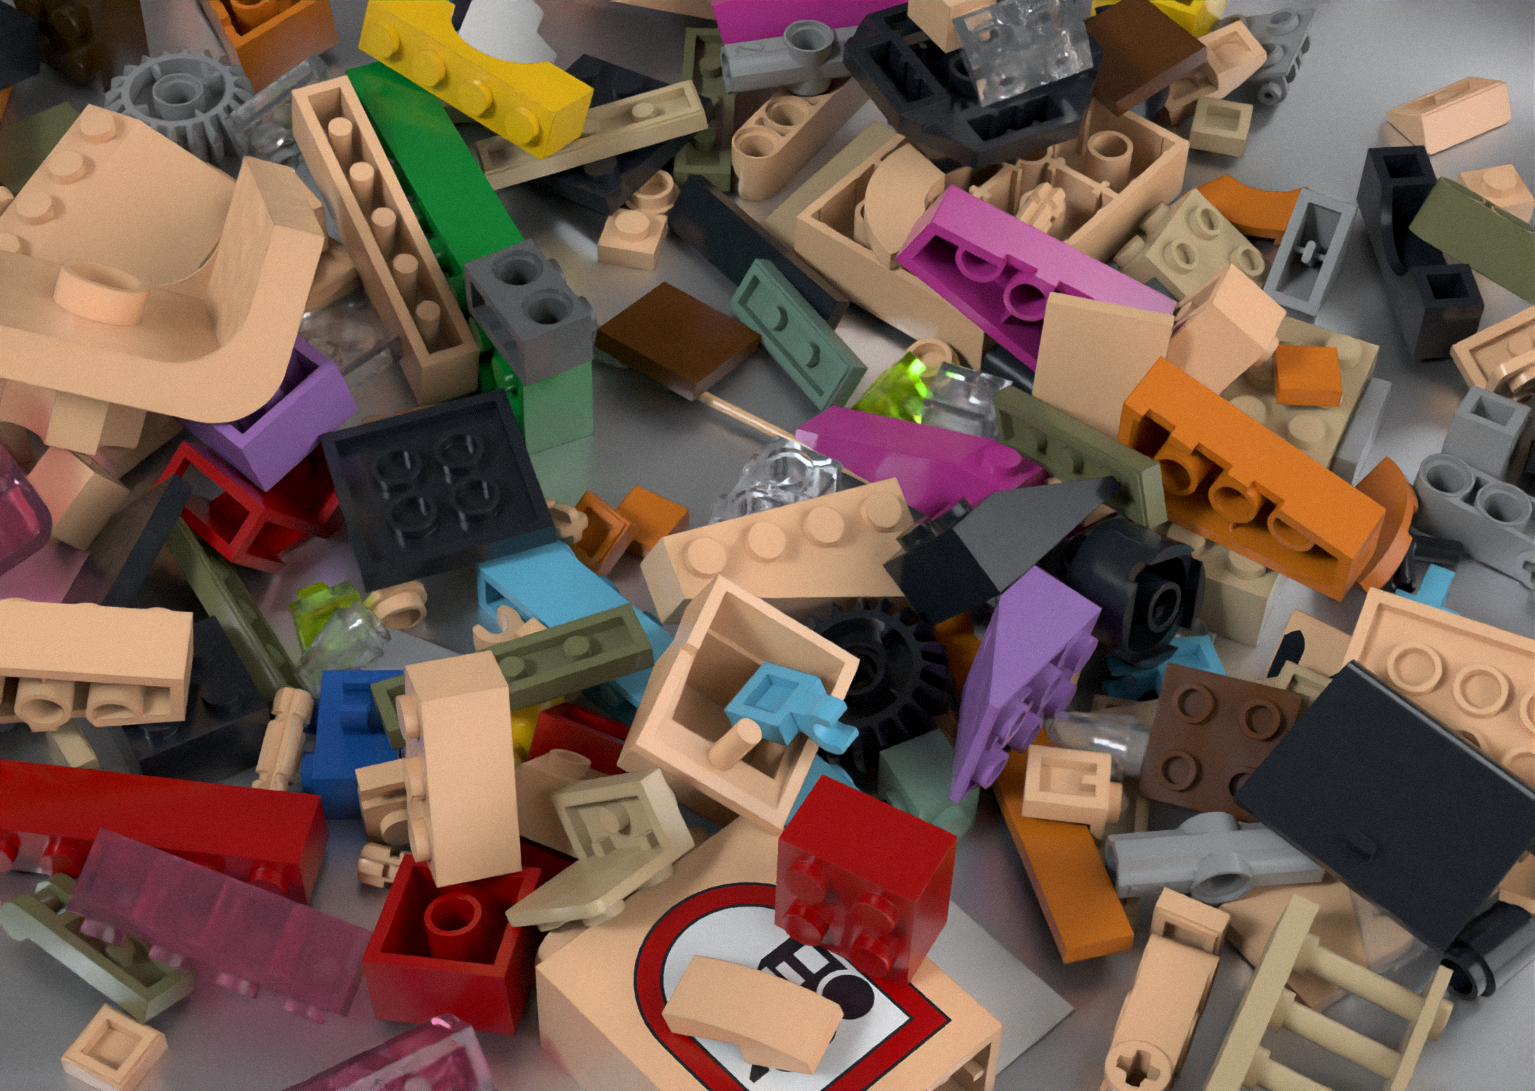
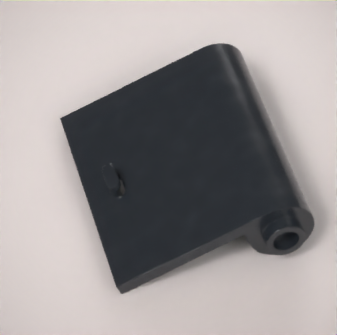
[1232,659,1535,957]

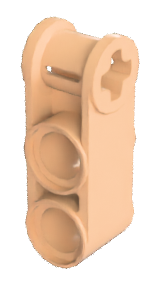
[1099,933,1221,1091]

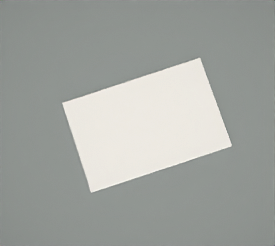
[926,899,1075,1076]

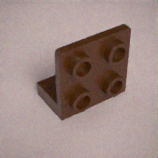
[1138,662,1310,823]

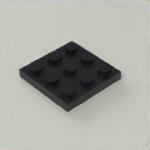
[492,54,715,216]
[319,388,557,593]

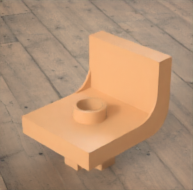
[0,155,326,456]

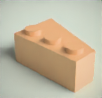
[1167,263,1287,394]
[396,650,522,888]

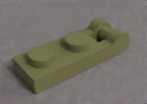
[0,873,199,1024]

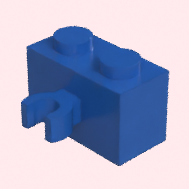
[301,670,406,820]

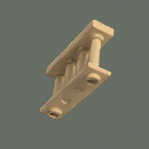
[1201,893,1454,1091]

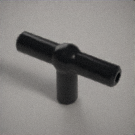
[1390,527,1464,594]

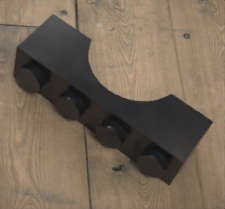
[1356,145,1485,359]

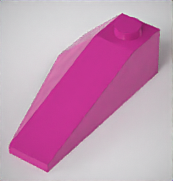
[795,405,1051,518]

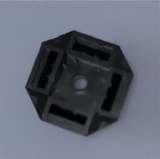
[843,0,1104,174]

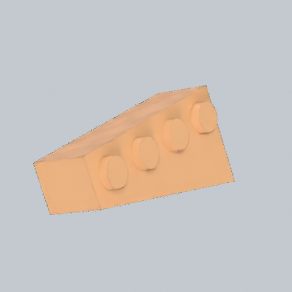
[640,477,920,625]
[0,597,193,732]

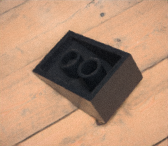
[883,475,1121,626]

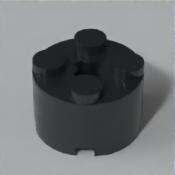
[1063,518,1206,670]

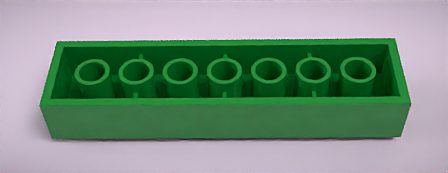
[345,61,594,455]

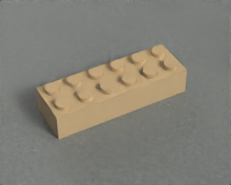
[1156,316,1380,648]

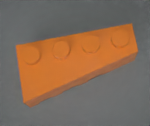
[199,0,339,93]
[1117,356,1387,602]

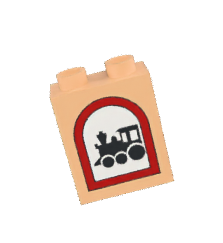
[534,815,1003,1091]

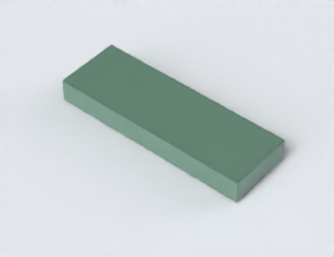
[728,258,868,412]

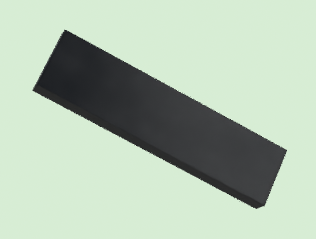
[668,174,850,331]

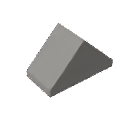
[1263,187,1359,317]

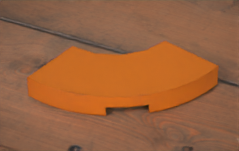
[1182,174,1310,245]
[1352,456,1418,595]

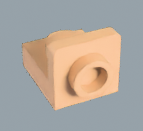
[1021,744,1122,847]

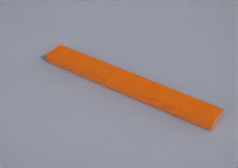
[933,612,1134,964]

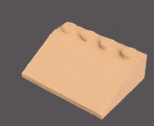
[0,104,236,284]

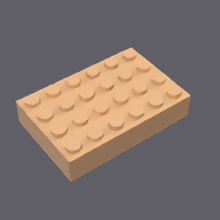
[794,97,1190,377]

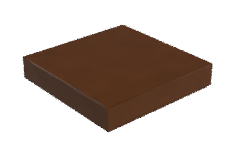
[1082,0,1208,117]
[594,281,761,401]

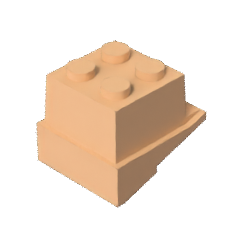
[617,574,860,836]

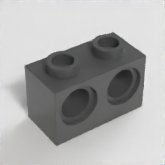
[464,238,597,387]

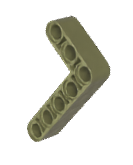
[1409,176,1535,305]

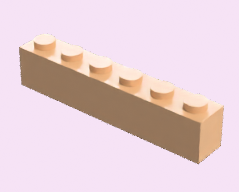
[291,75,480,407]

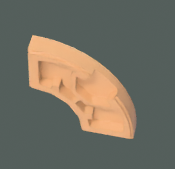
[864,143,945,270]

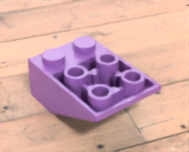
[171,335,359,493]
[949,565,1102,804]

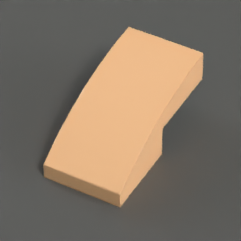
[1159,20,1267,127]
[662,954,844,1075]

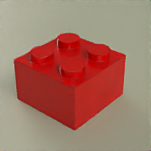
[774,774,958,988]
[362,853,550,1035]

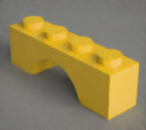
[358,0,594,161]

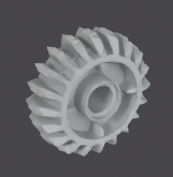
[104,47,258,167]

